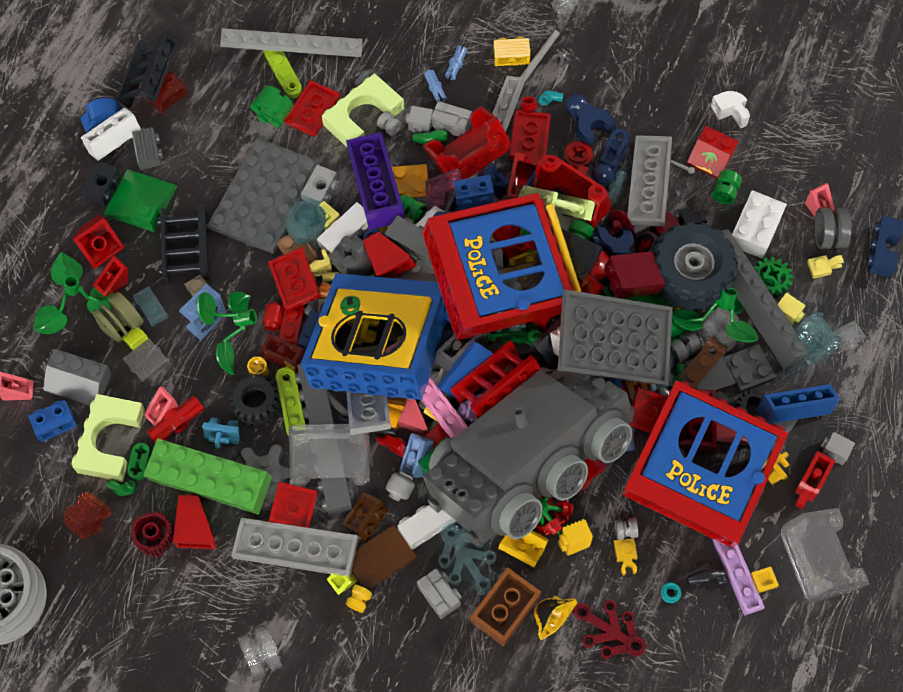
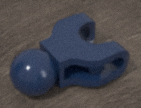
[565,93,616,146]
[592,129,629,185]
[591,226,634,258]

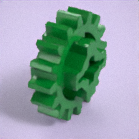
[754,257,794,297]

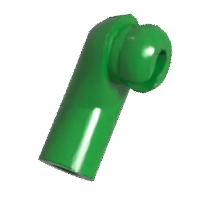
[106,479,136,496]

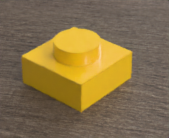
[751,567,779,593]

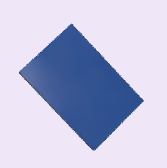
[437,340,493,402]

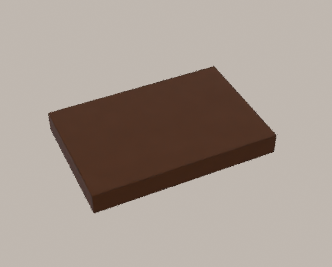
[352,525,417,590]

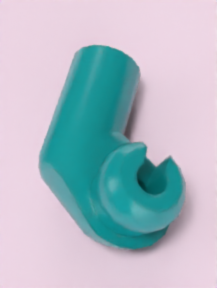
[538,90,564,105]

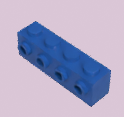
[756,384,840,424]

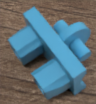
[202,417,240,449]

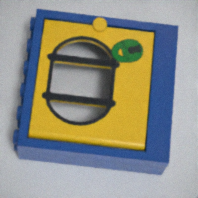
[301,273,447,400]

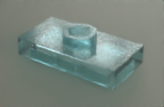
[133,286,168,327]

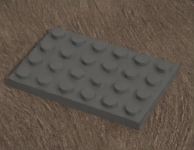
[207,138,322,254]
[557,290,673,386]

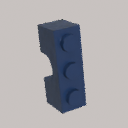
[867,216,903,278]

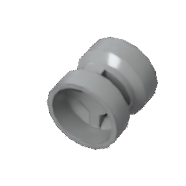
[376,111,402,136]
[614,517,638,540]

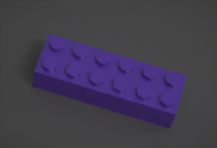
[346,132,405,230]

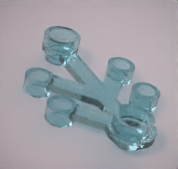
[438,524,496,595]

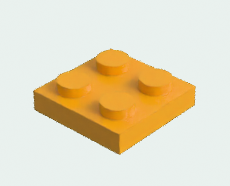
[391,164,430,200]

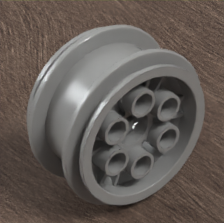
[0,544,47,645]

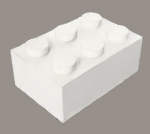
[732,190,787,259]

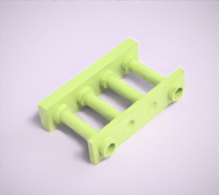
[519,185,595,221]

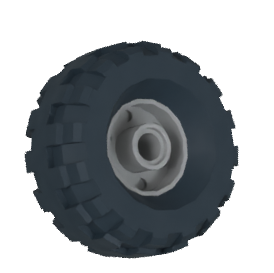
[651,222,738,311]

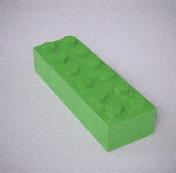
[143,438,273,515]

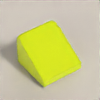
[121,327,148,351]
[327,571,358,595]

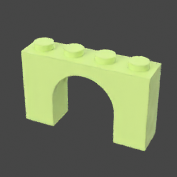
[322,73,404,147]
[72,394,145,482]

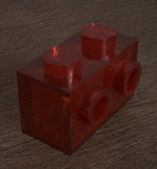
[146,71,188,114]
[260,334,304,373]

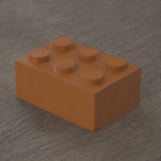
[471,567,541,647]

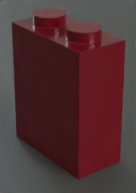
[604,251,665,299]

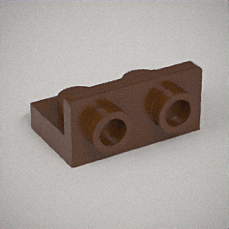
[341,492,388,542]

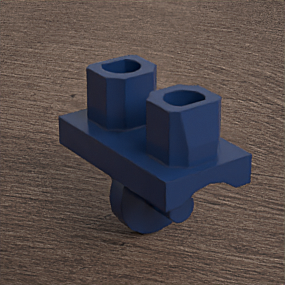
[477,163,510,199]

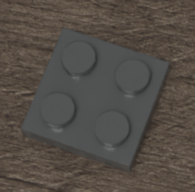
[724,344,776,393]

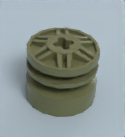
[92,292,144,343]

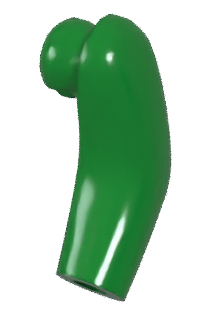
[412,129,448,145]

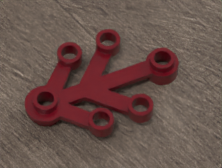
[573,600,646,660]

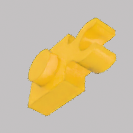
[614,538,638,576]

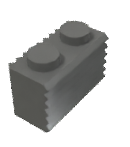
[132,127,164,170]

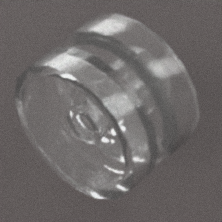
[237,625,283,680]

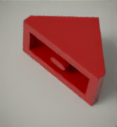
[93,256,128,297]

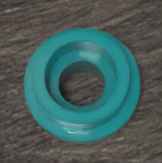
[660,582,681,603]

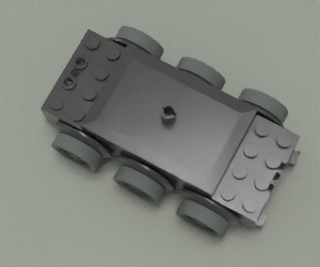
[423,367,635,546]

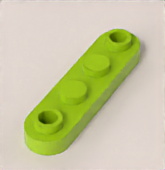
[263,50,302,99]
[276,367,307,441]

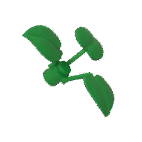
[34,252,115,334]
[672,287,758,342]
[197,292,257,375]

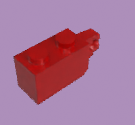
[795,451,835,509]

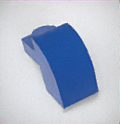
[80,98,121,133]

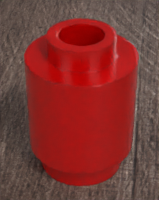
[262,302,284,331]

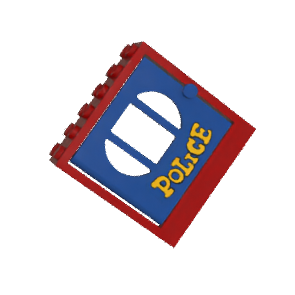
[422,193,574,341]
[622,381,788,548]

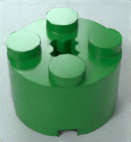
[250,86,293,128]

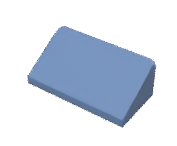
[399,433,434,478]

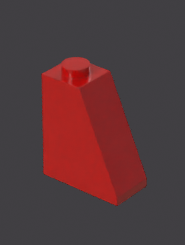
[363,232,417,278]
[173,493,217,549]

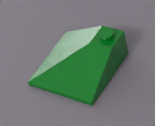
[104,169,177,232]

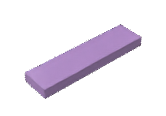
[712,539,765,616]

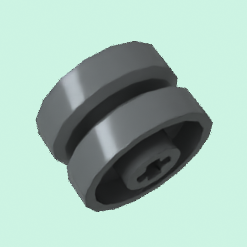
[814,207,851,249]

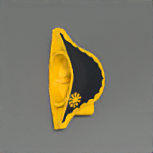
[534,596,577,640]

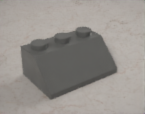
[43,349,113,406]

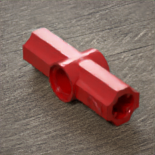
[147,396,205,443]

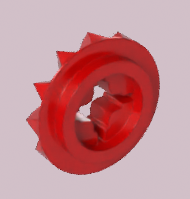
[564,141,593,166]

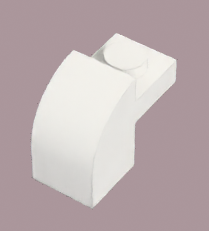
[711,91,750,129]

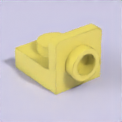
[319,201,340,231]
[310,249,333,278]

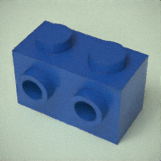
[453,175,495,210]
[28,400,78,442]

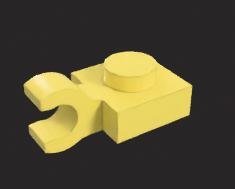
[807,255,844,279]

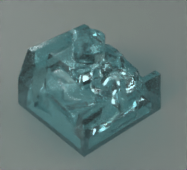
[794,312,843,366]

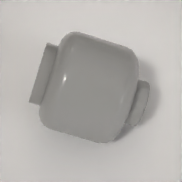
[386,471,415,502]

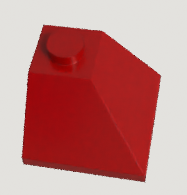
[72,215,125,269]

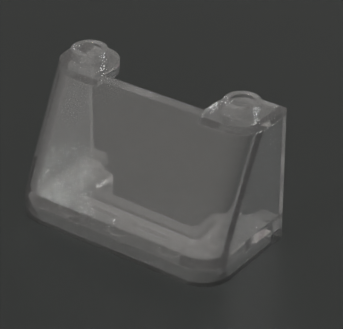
[289,424,370,487]
[781,508,870,602]

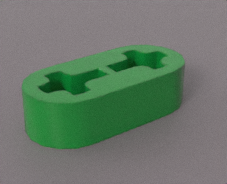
[127,443,151,481]

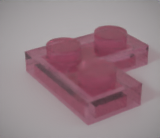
[426,168,462,211]

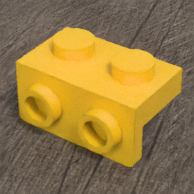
[498,531,548,567]

